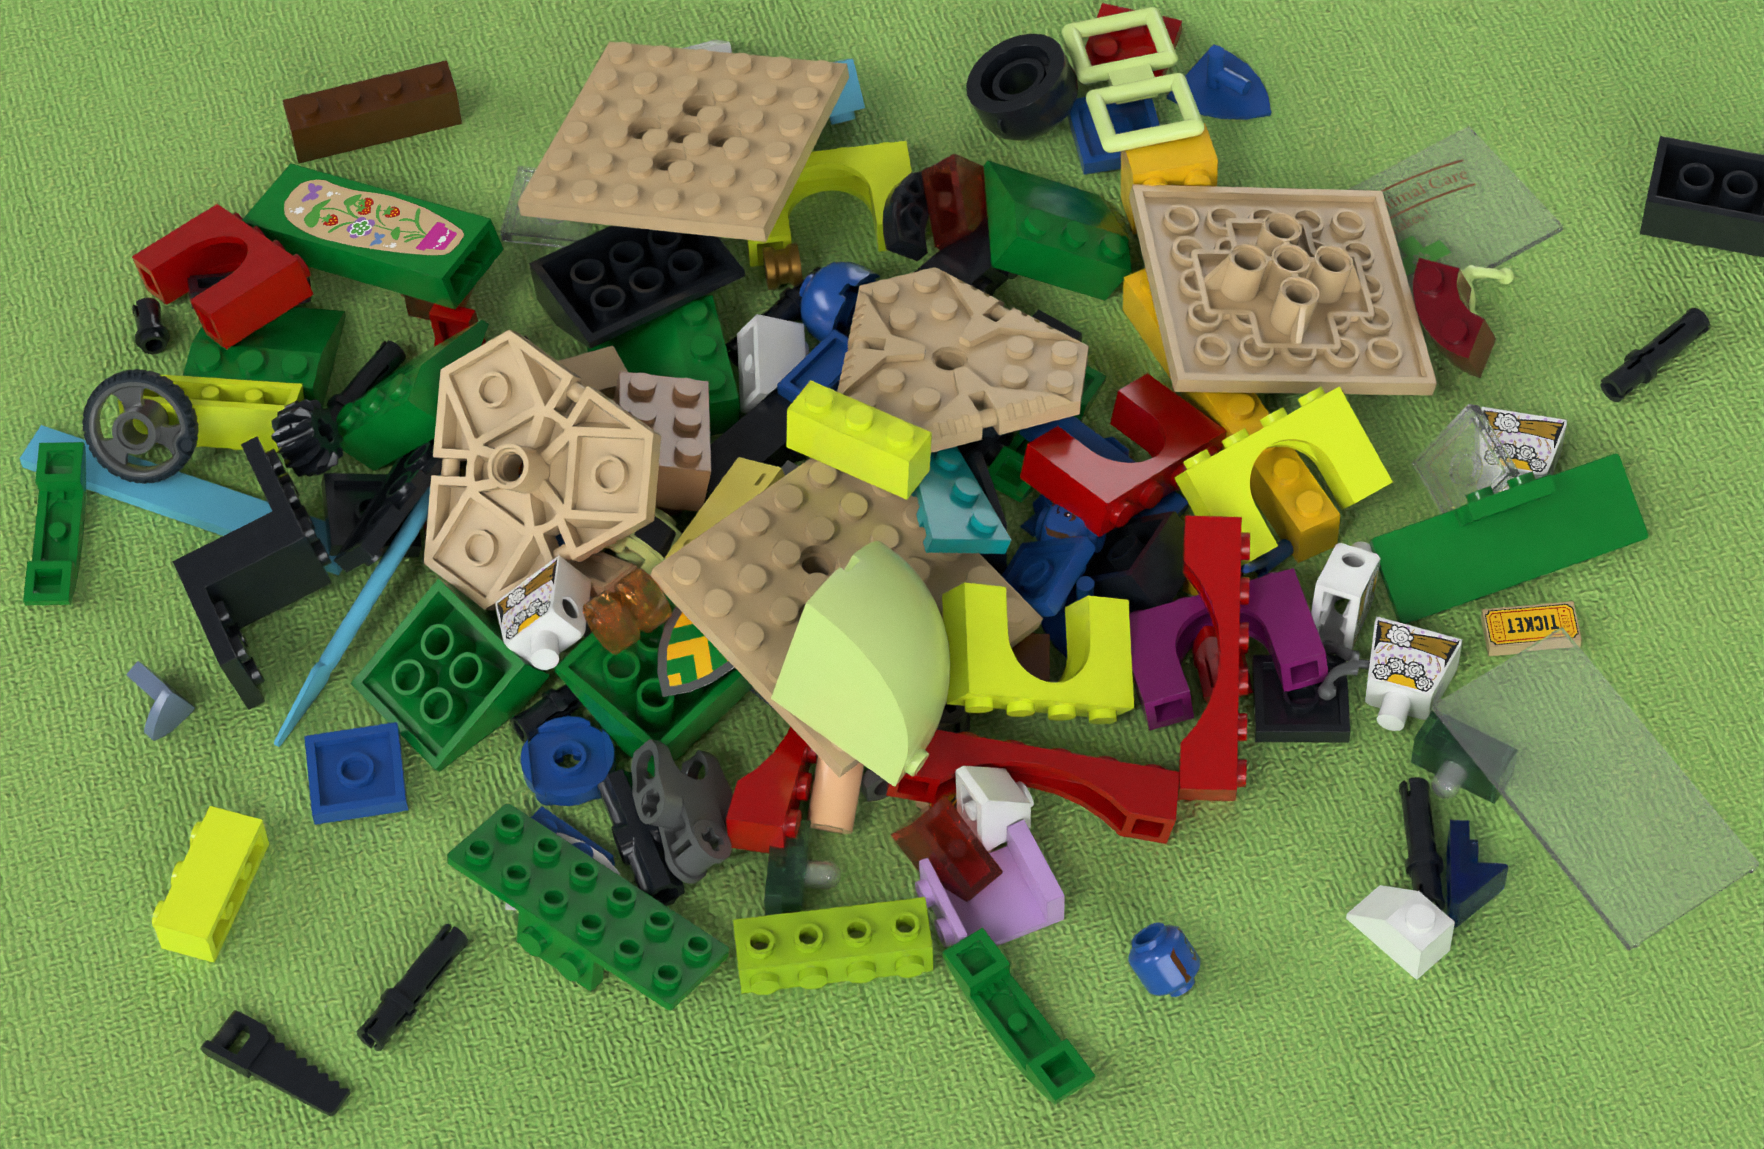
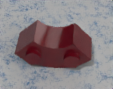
[1413,258,1496,378]

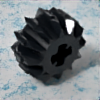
[271,399,343,477]

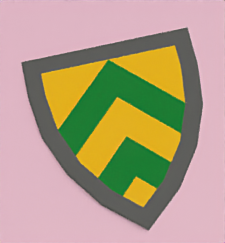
[657,606,734,697]

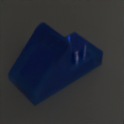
[1446,820,1509,928]

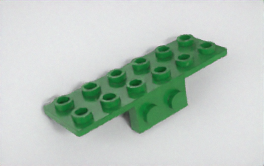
[1369,453,1649,624]
[447,804,729,1010]

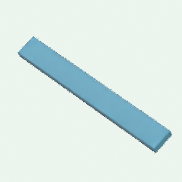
[19,425,342,575]

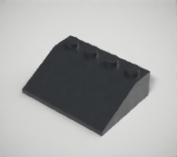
[529,225,745,349]

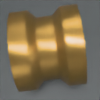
[762,243,803,290]

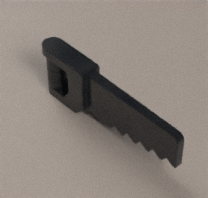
[200,1010,350,1116]

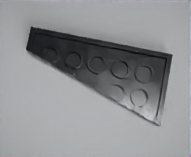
[334,336,534,573]

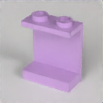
[915,820,1065,947]

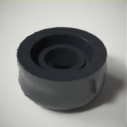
[966,34,1078,141]

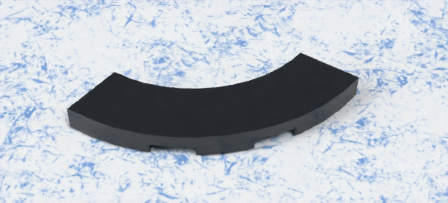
[883,167,970,262]

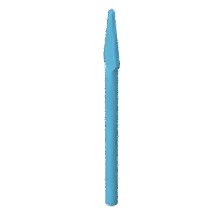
[274,472,441,747]

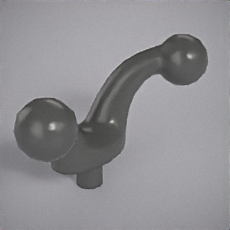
[1318,640,1370,700]

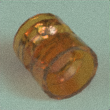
[582,568,672,655]

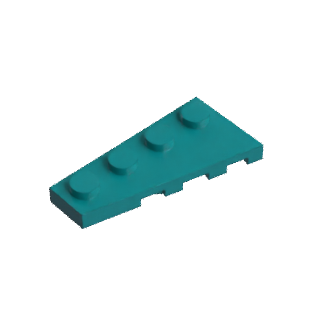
[911,446,1012,554]

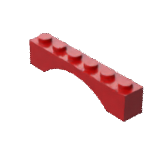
[1178,516,1250,801]
[726,726,818,856]
[886,730,1180,844]

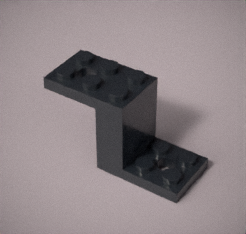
[173,437,332,710]

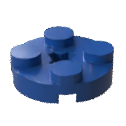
[521,716,616,806]

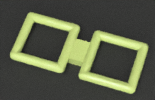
[1062,7,1204,153]

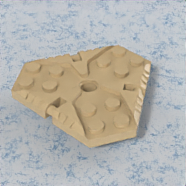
[837,267,1089,453]
[424,330,661,611]

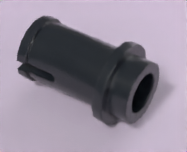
[132,298,170,354]

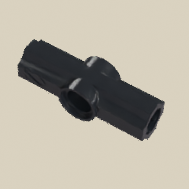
[597,769,685,906]

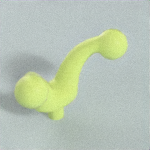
[1460,265,1514,314]

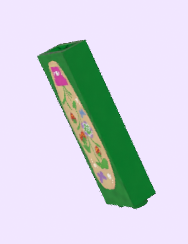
[242,163,504,309]

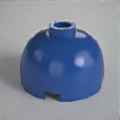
[800,262,880,342]

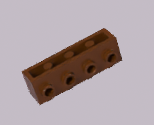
[282,60,462,164]

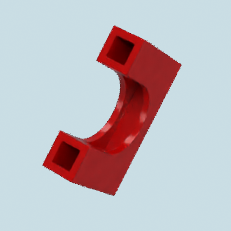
[132,204,314,350]
[1020,373,1227,537]

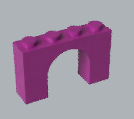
[1129,568,1328,731]

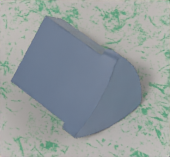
[126,661,195,741]

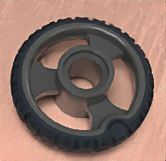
[82,369,199,484]

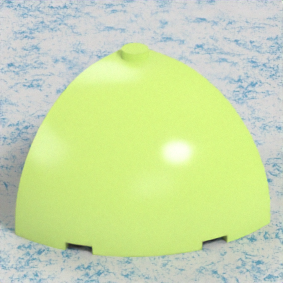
[771,541,950,787]

